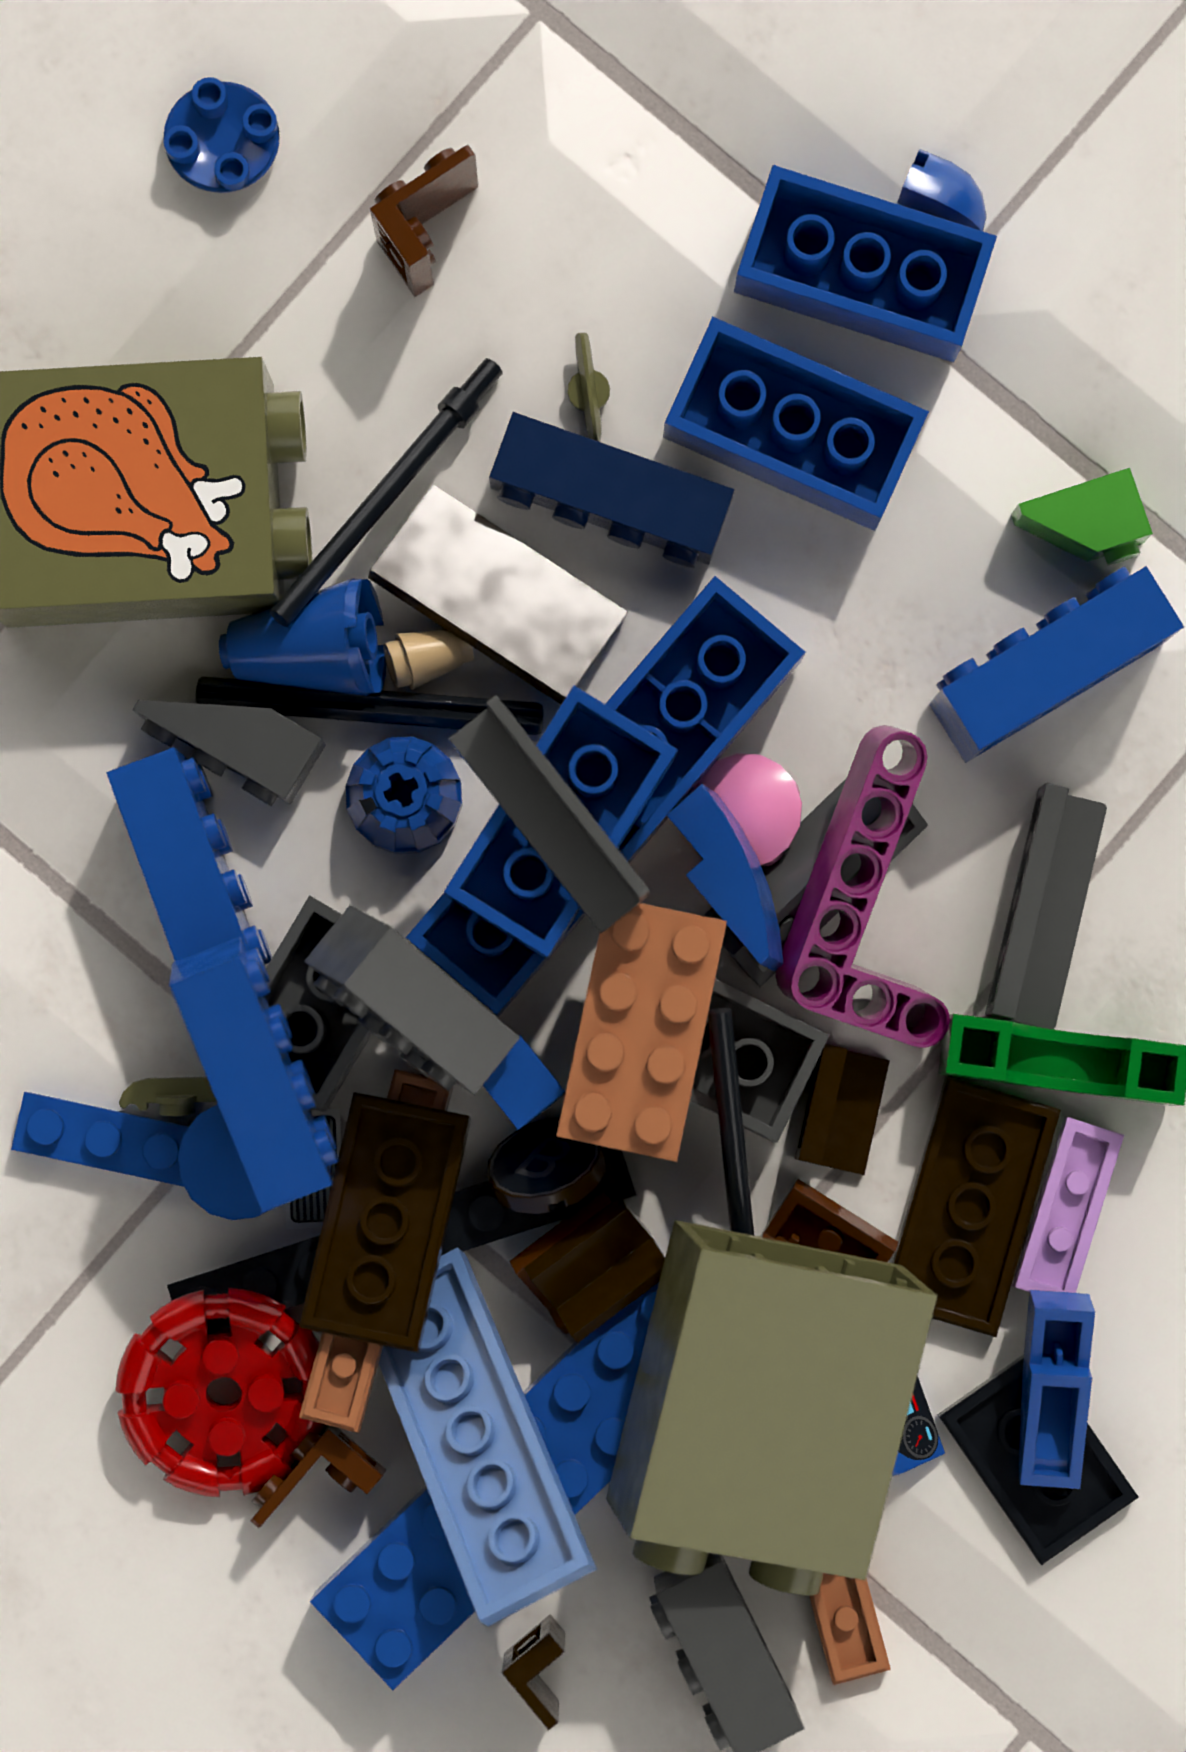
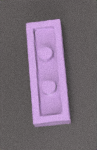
[1012,1117,1124,1293]

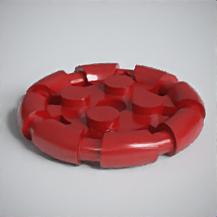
[115,1288,326,1498]

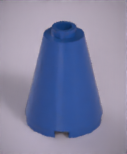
[219,578,386,696]

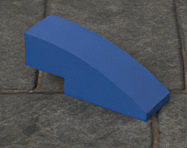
[667,784,784,972]
[1019,1290,1095,1489]

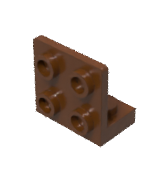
[370,145,478,297]

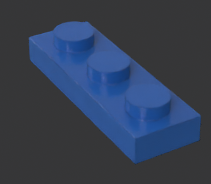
[11,1092,189,1187]

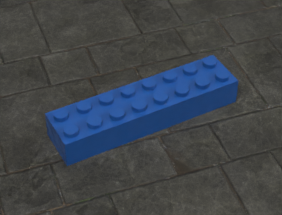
[405,576,806,1017]
[310,1282,659,1690]

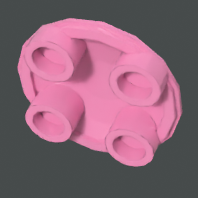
[689,754,802,866]

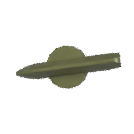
[568,332,610,442]
[119,1077,217,1116]

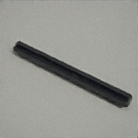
[195,676,544,735]

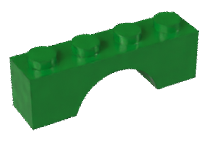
[938,1014,1186,1106]

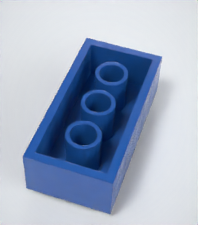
[734,165,997,363]
[663,316,929,531]
[929,566,1184,763]
[444,685,678,961]
[106,747,272,965]
[169,936,339,1213]

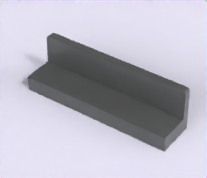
[448,695,650,934]
[703,778,928,987]
[985,783,1107,1029]

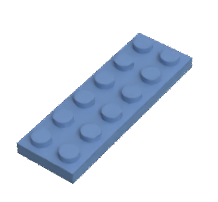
[379,1247,597,1626]

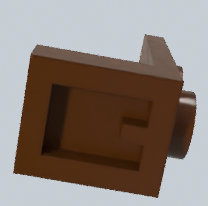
[250,1426,386,1528]

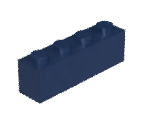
[489,412,735,568]

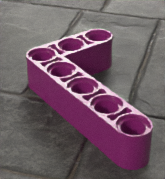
[775,725,950,1048]

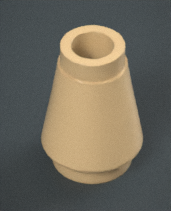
[383,629,474,690]

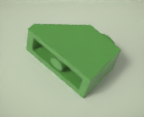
[1011,468,1153,565]

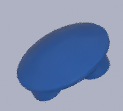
[164,77,280,193]

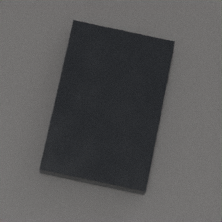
[937,1354,1139,1565]

